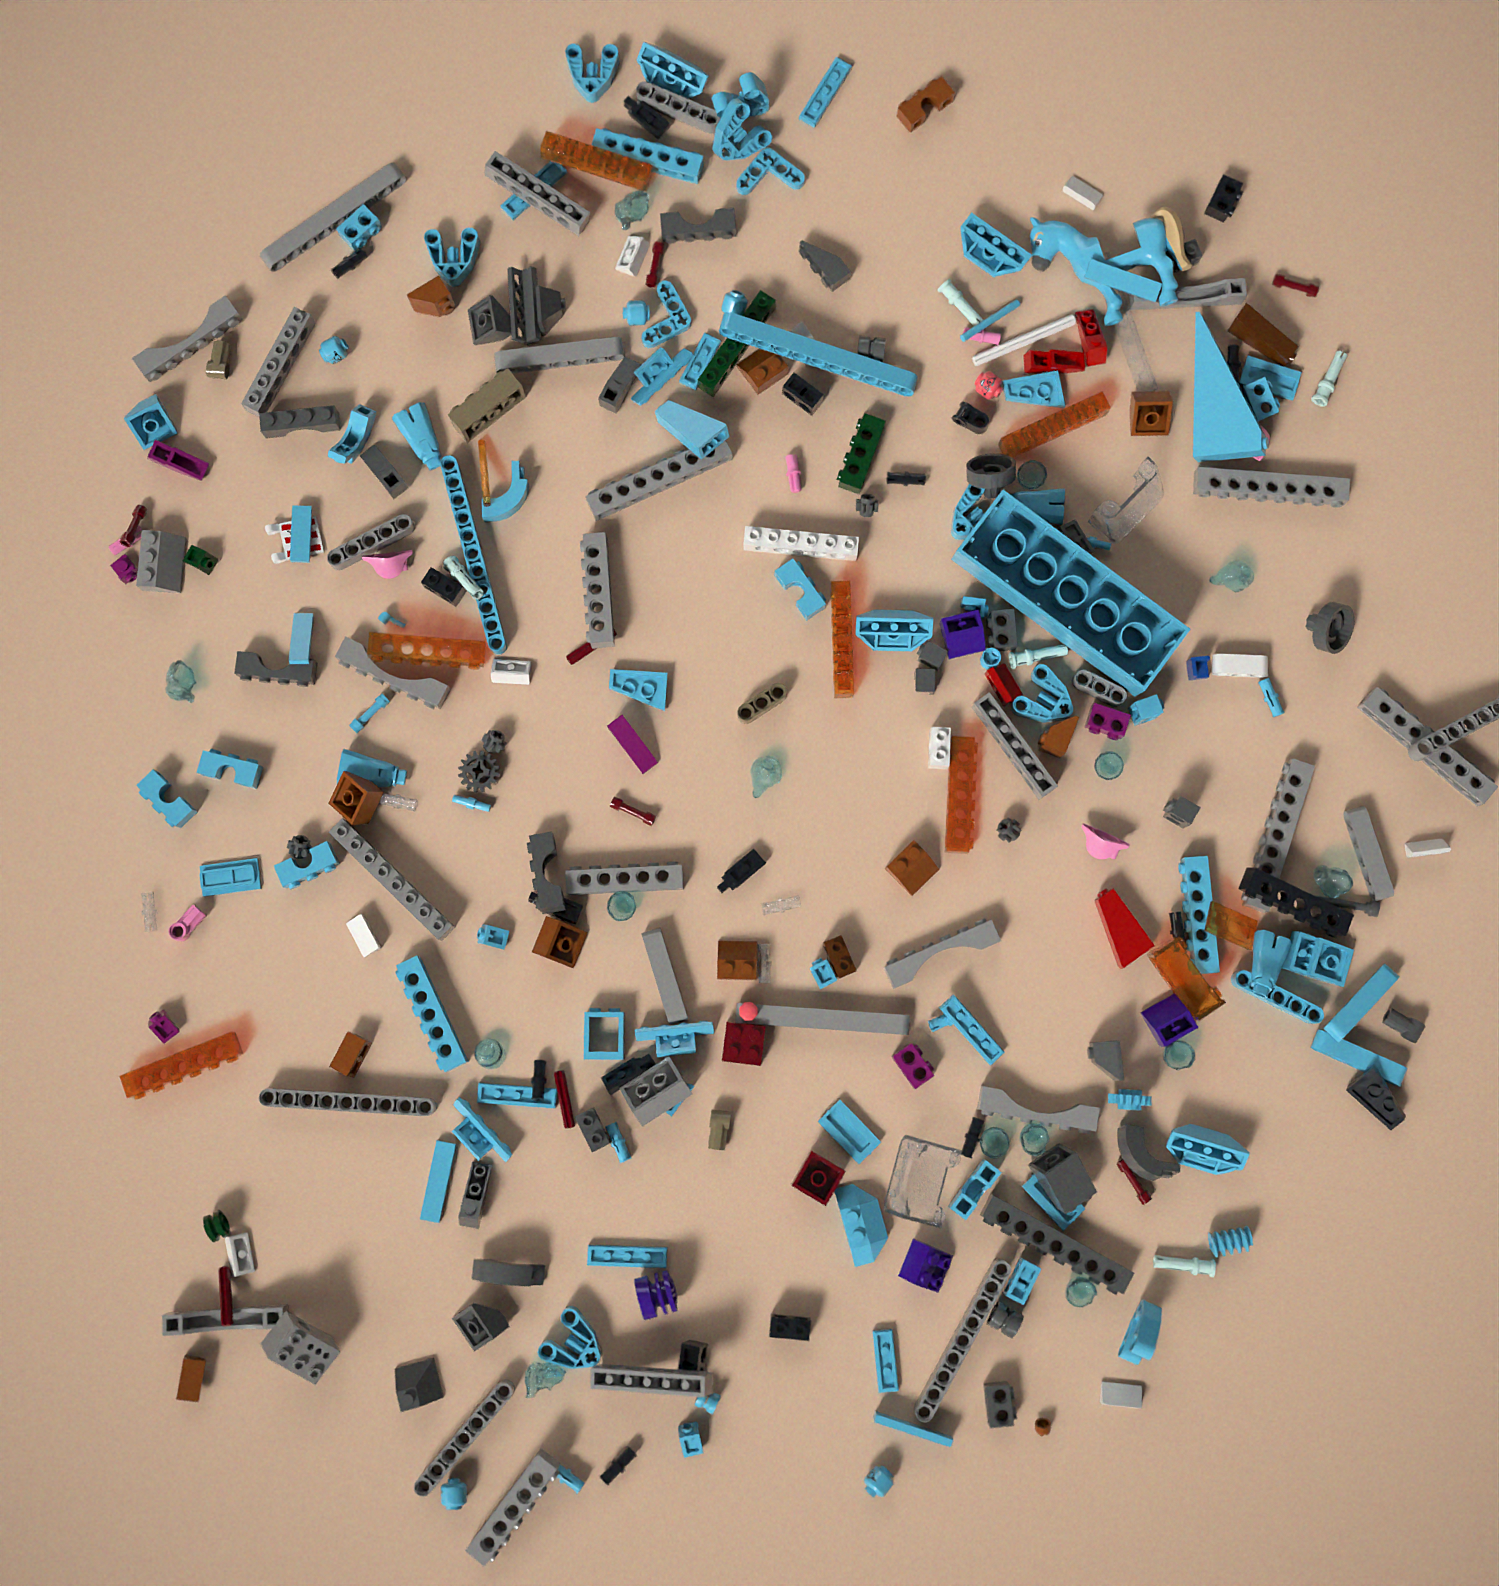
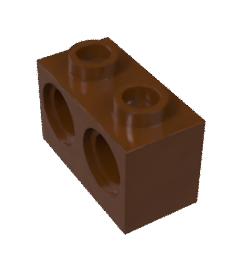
[823,935,857,979]

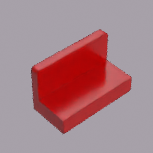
[985,663,1023,707]

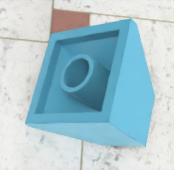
[124,394,177,450]

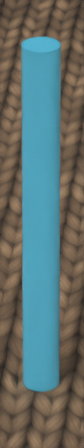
[960,300,1020,342]

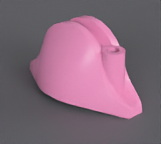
[362,550,412,579]
[1082,823,1130,859]

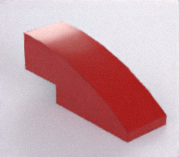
[1023,349,1085,374]

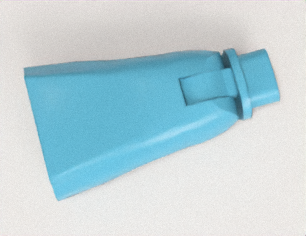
[392,402,441,471]
[1010,489,1065,525]
[337,749,407,787]
[1251,929,1292,998]

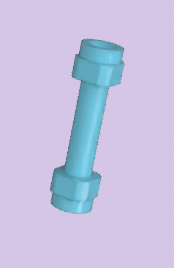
[349,694,390,733]

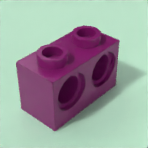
[1084,703,1131,741]
[891,1043,935,1089]

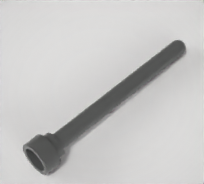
[1314,895,1380,917]

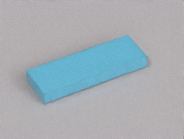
[679,333,721,391]
[290,505,312,563]
[289,613,314,664]
[872,1329,899,1393]

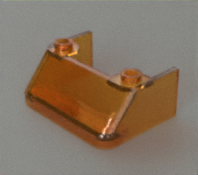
[1147,936,1226,1021]

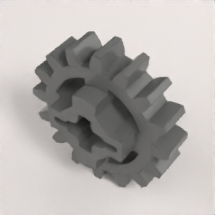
[458,751,500,793]

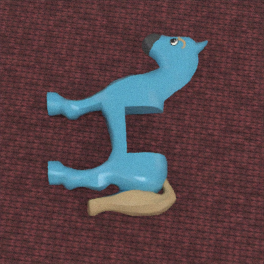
[1030,207,1192,326]

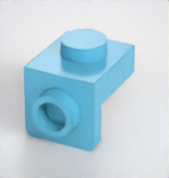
[809,958,837,989]

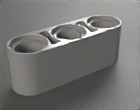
[1072,670,1127,707]

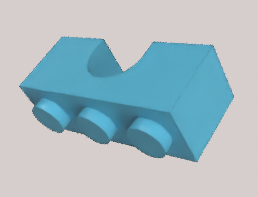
[774,559,827,621]
[196,749,263,789]
[136,769,197,828]
[274,841,340,890]
[948,1159,1002,1220]

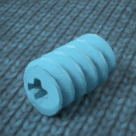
[1208,1226,1253,1257]

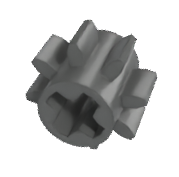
[856,494,879,517]
[481,730,507,754]
[996,817,1022,843]
[287,835,312,859]

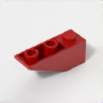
[1075,309,1107,367]

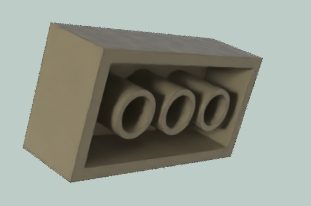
[448,368,526,443]

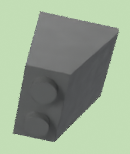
[1028,1143,1097,1214]

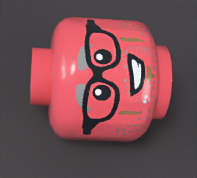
[974,371,1003,400]

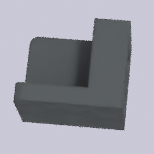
[914,669,935,695]

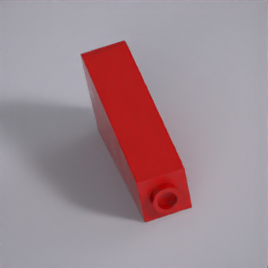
[1095,888,1155,969]

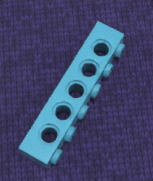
[590,128,704,184]
[1178,856,1220,975]
[395,955,469,1072]

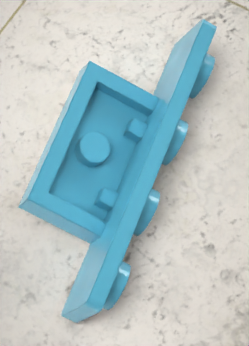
[631,347,694,406]
[635,1021,714,1057]
[452,1097,512,1162]

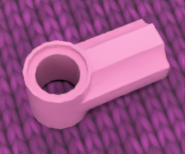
[168,905,206,942]

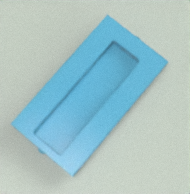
[1239,356,1302,401]
[199,858,261,897]
[817,1100,881,1164]
[1022,1174,1085,1231]

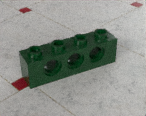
[836,413,886,494]

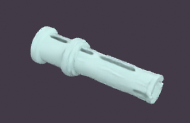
[938,279,983,326]
[1311,351,1347,406]
[443,556,483,600]
[1008,643,1068,669]
[1153,1255,1216,1278]

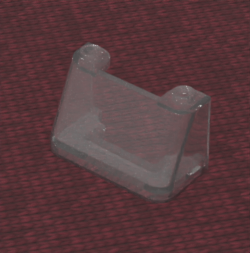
[1088,456,1164,544]
[884,1135,962,1228]

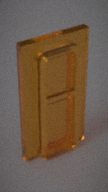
[1204,901,1258,950]

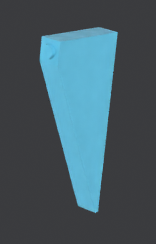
[1193,312,1269,462]

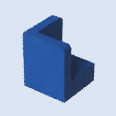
[1186,656,1210,680]

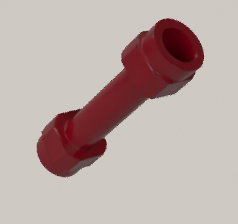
[645,241,665,288]
[1272,274,1319,297]
[120,505,147,547]
[610,796,656,826]
[1116,1159,1152,1205]

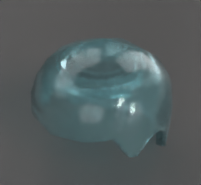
[1016,460,1047,490]
[1094,751,1124,780]
[607,891,636,921]
[474,1038,506,1070]
[1163,1040,1195,1070]
[1019,1123,1050,1156]
[980,1127,1010,1158]
[1065,1277,1097,1307]

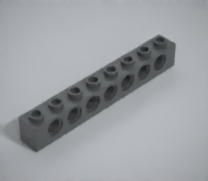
[980,1194,1134,1295]

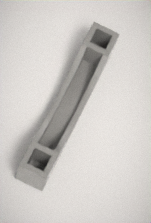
[1129,278,1247,310]
[132,295,243,382]
[335,636,450,710]
[884,918,1001,989]
[977,1086,1100,1134]
[162,1304,288,1336]

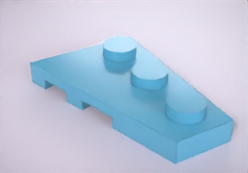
[1002,371,1065,408]
[609,669,668,711]

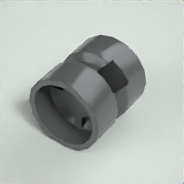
[857,336,886,362]
[987,1301,1024,1339]

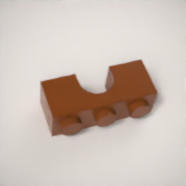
[897,76,955,133]

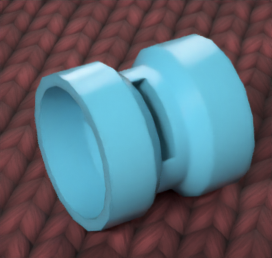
[980,648,1001,670]
[694,1393,721,1414]

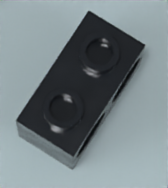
[1204,174,1243,223]
[782,372,824,416]
[421,567,466,607]
[769,1314,811,1341]
[678,1340,708,1371]

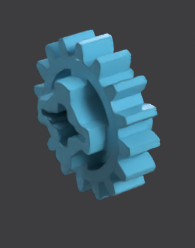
[1108,1089,1152,1110]

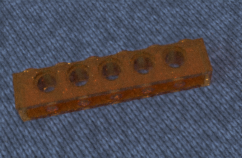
[540,131,652,192]
[998,391,1111,458]
[830,581,854,698]
[367,632,486,670]
[944,736,978,854]
[119,1032,243,1100]

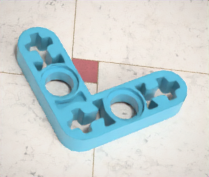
[736,148,805,195]
[641,281,691,348]

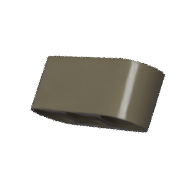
[737,683,787,724]

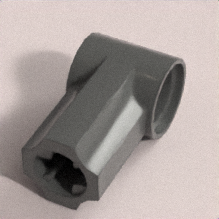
[1382,1008,1426,1043]

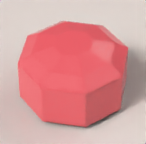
[739,1002,758,1021]

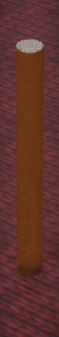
[478,439,491,507]

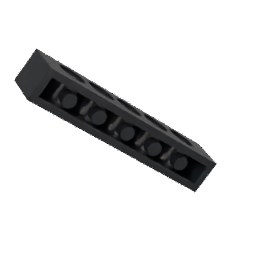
[1238,867,1354,938]

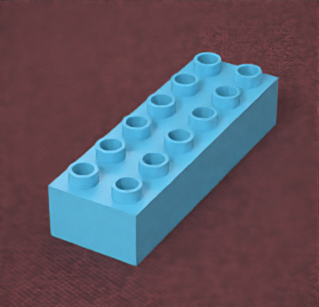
[951,490,1191,697]

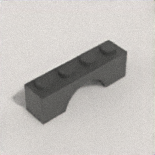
[660,208,736,244]
[259,405,340,438]
[234,651,317,687]
[527,831,566,914]

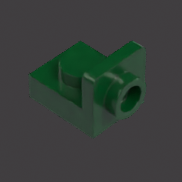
[182,545,218,575]

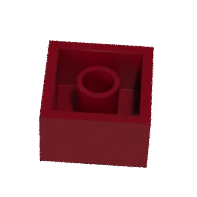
[722,1022,765,1066]
[791,1150,846,1206]

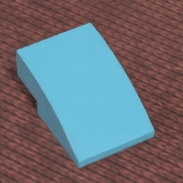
[1282,931,1354,987]

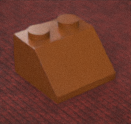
[407,275,456,317]
[736,349,789,395]
[1130,391,1173,436]
[1037,716,1079,758]
[328,771,384,825]
[885,840,940,896]
[532,916,588,969]
[717,941,757,980]

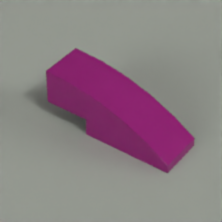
[147,440,209,481]
[607,715,658,774]

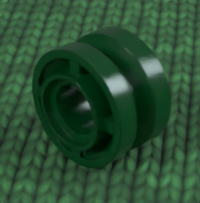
[203,1210,230,1243]

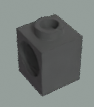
[917,641,948,671]

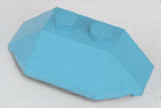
[637,42,709,99]
[960,212,1032,277]
[855,609,933,652]
[1166,1124,1250,1175]
[834,1184,888,1267]

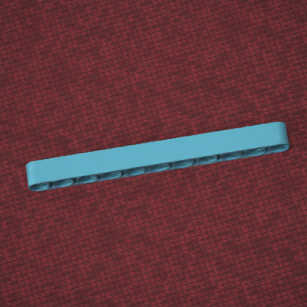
[719,312,918,396]
[440,455,507,655]

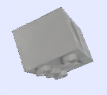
[261,1311,340,1385]

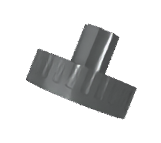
[966,454,1016,499]
[1305,602,1355,654]

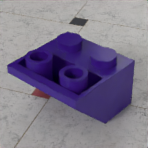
[939,610,986,659]
[1140,994,1199,1047]
[898,1239,953,1293]

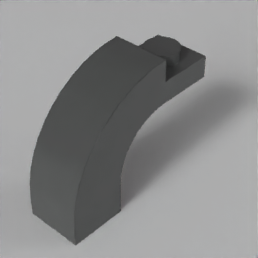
[1117,1124,1180,1181]
[472,1259,545,1287]

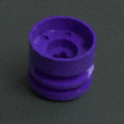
[634,1270,678,1320]

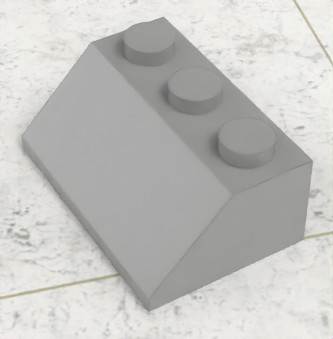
[136,530,186,593]
[619,1057,692,1127]

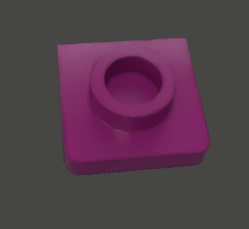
[110,554,138,584]
[148,1009,180,1044]

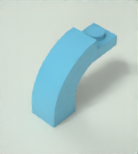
[327,404,377,464]
[482,461,529,522]

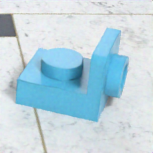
[960,596,988,621]
[477,924,510,950]
[678,1422,703,1458]

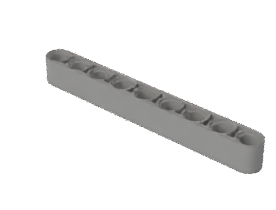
[260,163,406,272]
[735,1003,910,1035]
[259,1088,437,1116]
[914,1259,1011,1422]

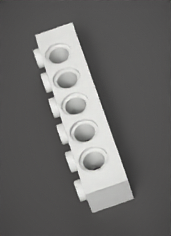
[743,526,859,561]

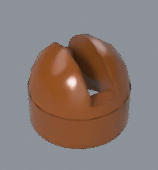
[1035,1418,1051,1436]

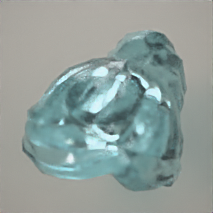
[614,190,649,230]
[1209,560,1254,592]
[165,660,196,703]
[750,755,782,798]
[1313,865,1353,898]
[525,1361,566,1399]

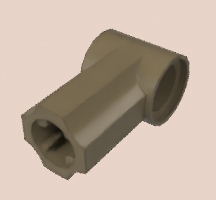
[206,340,231,380]
[708,1110,731,1150]

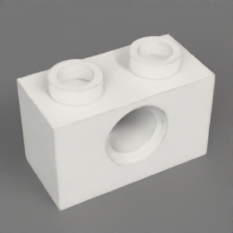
[928,727,951,769]

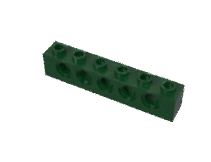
[697,290,776,397]

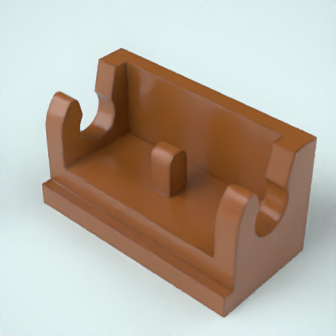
[329,1031,372,1078]
[176,1355,206,1402]

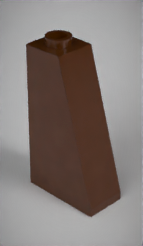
[1227,303,1298,366]

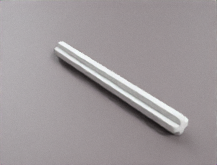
[972,315,1076,366]

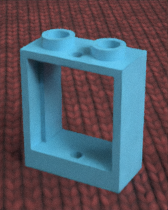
[584,1008,625,1060]

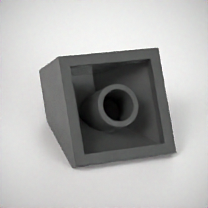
[536,286,566,336]
[468,295,511,345]
[1087,1040,1124,1081]
[452,1303,510,1351]
[395,1358,443,1412]

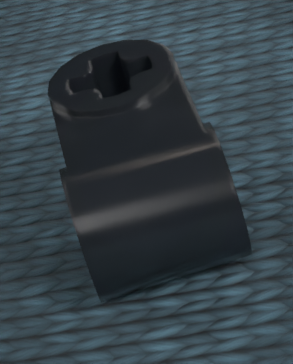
[952,401,989,434]

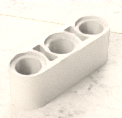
[1212,654,1268,678]

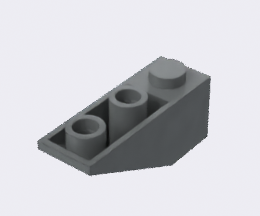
[799,240,851,292]
[598,357,642,414]
[359,445,408,499]
[458,1162,492,1229]

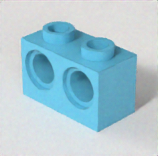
[336,204,382,251]
[1241,377,1280,421]
[1128,694,1164,726]
[1003,1257,1041,1305]

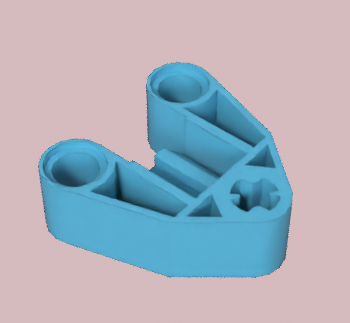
[565,44,619,103]
[712,72,769,117]
[713,99,772,161]
[424,227,480,287]
[951,484,985,540]
[1011,664,1073,723]
[1118,1300,1162,1365]
[538,1306,601,1369]

